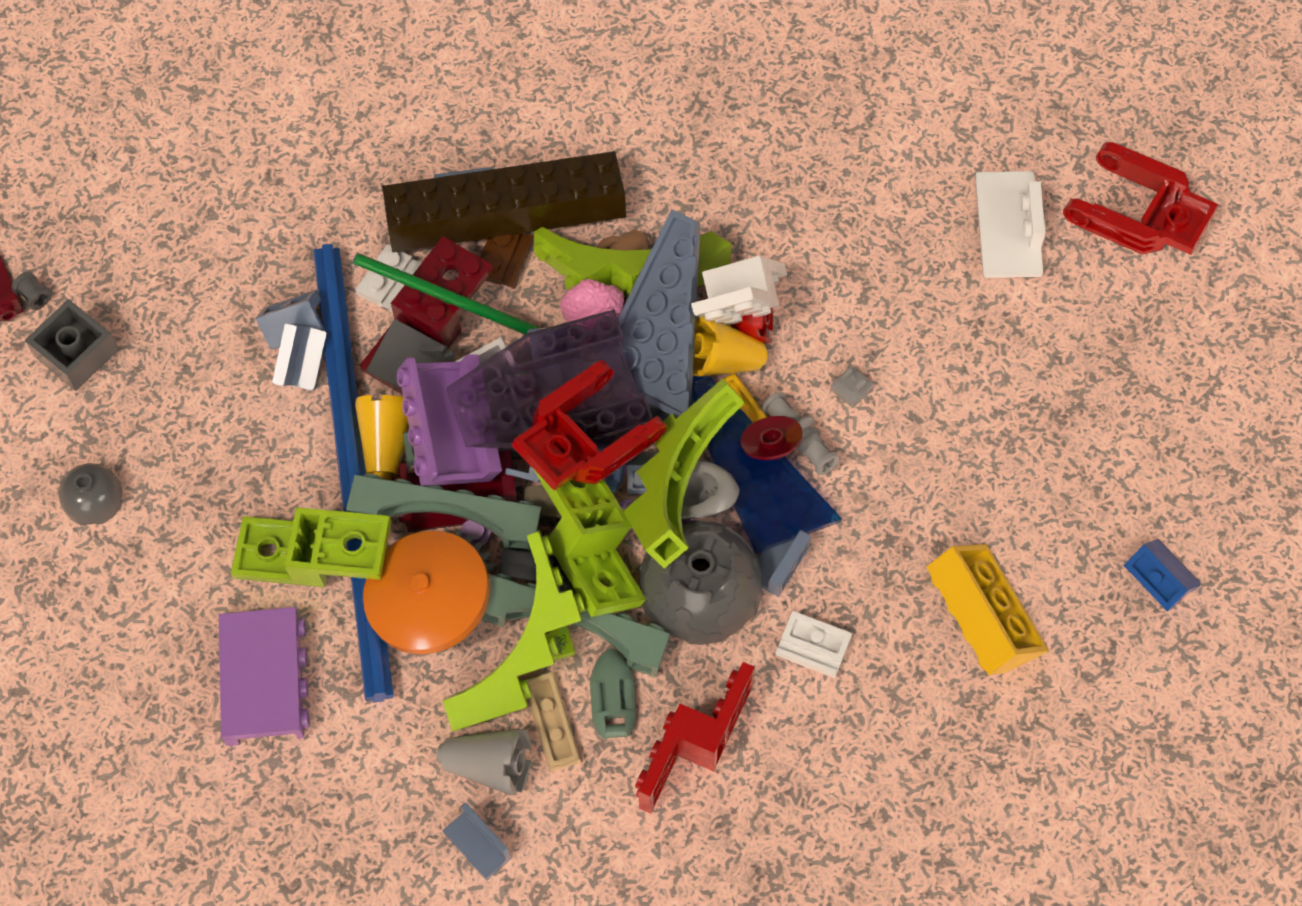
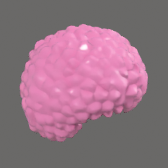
[560,278,625,334]

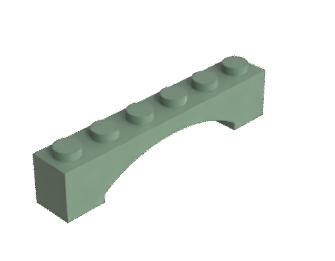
[346,474,542,553]
[481,573,670,677]

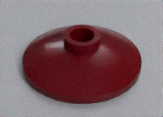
[741,416,803,460]

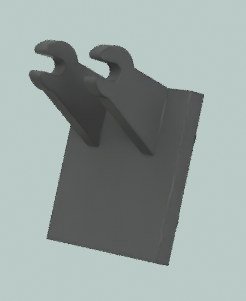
[366,319,455,390]

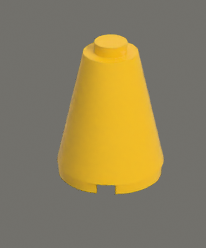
[693,317,768,377]
[355,395,409,481]

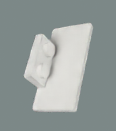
[975,171,1045,278]

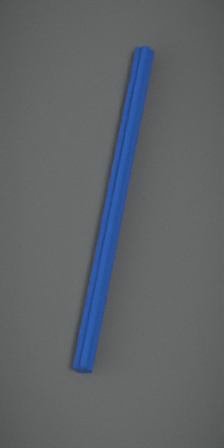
[313,244,394,703]

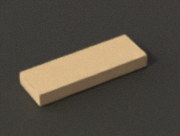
[526,671,581,772]

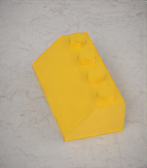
[926,544,1049,675]

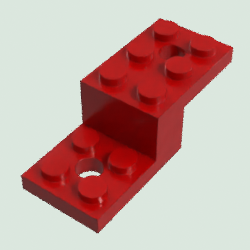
[635,662,755,814]

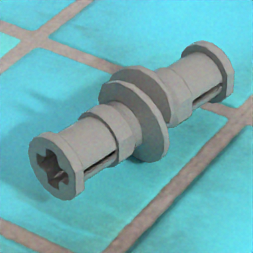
[762,392,840,475]

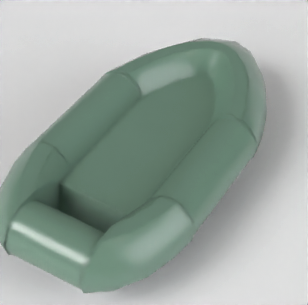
[590,649,637,739]

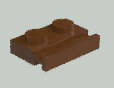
[480,233,534,289]

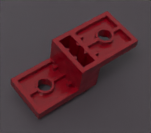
[359,236,493,395]

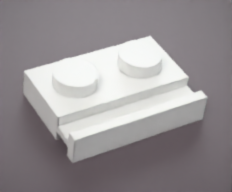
[355,244,422,313]
[775,611,852,678]

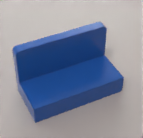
[1123,539,1201,612]

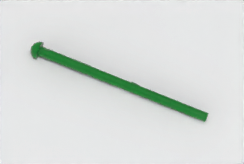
[353,252,540,336]

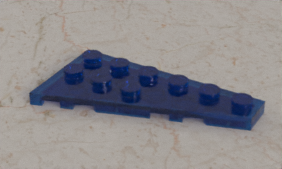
[691,377,842,554]

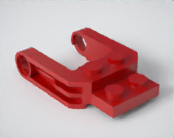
[1063,142,1218,255]
[512,360,667,491]

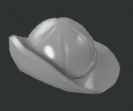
[681,461,740,519]

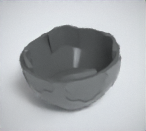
[639,520,763,645]

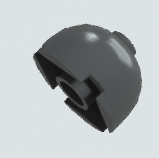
[58,463,123,526]

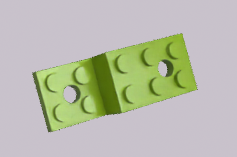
[533,469,646,617]
[231,507,391,588]

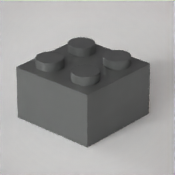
[25,299,119,391]

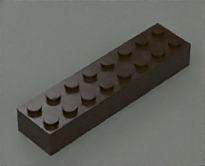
[382,151,626,253]

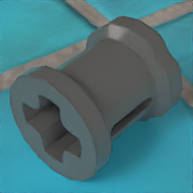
[11,271,52,310]

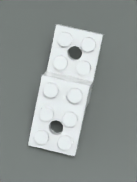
[691,256,787,325]

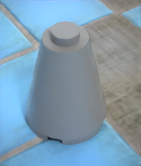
[437,729,531,795]

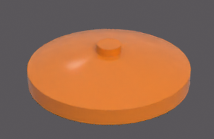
[363,531,490,655]

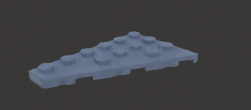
[597,209,701,418]

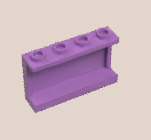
[397,354,502,486]
[219,607,310,746]

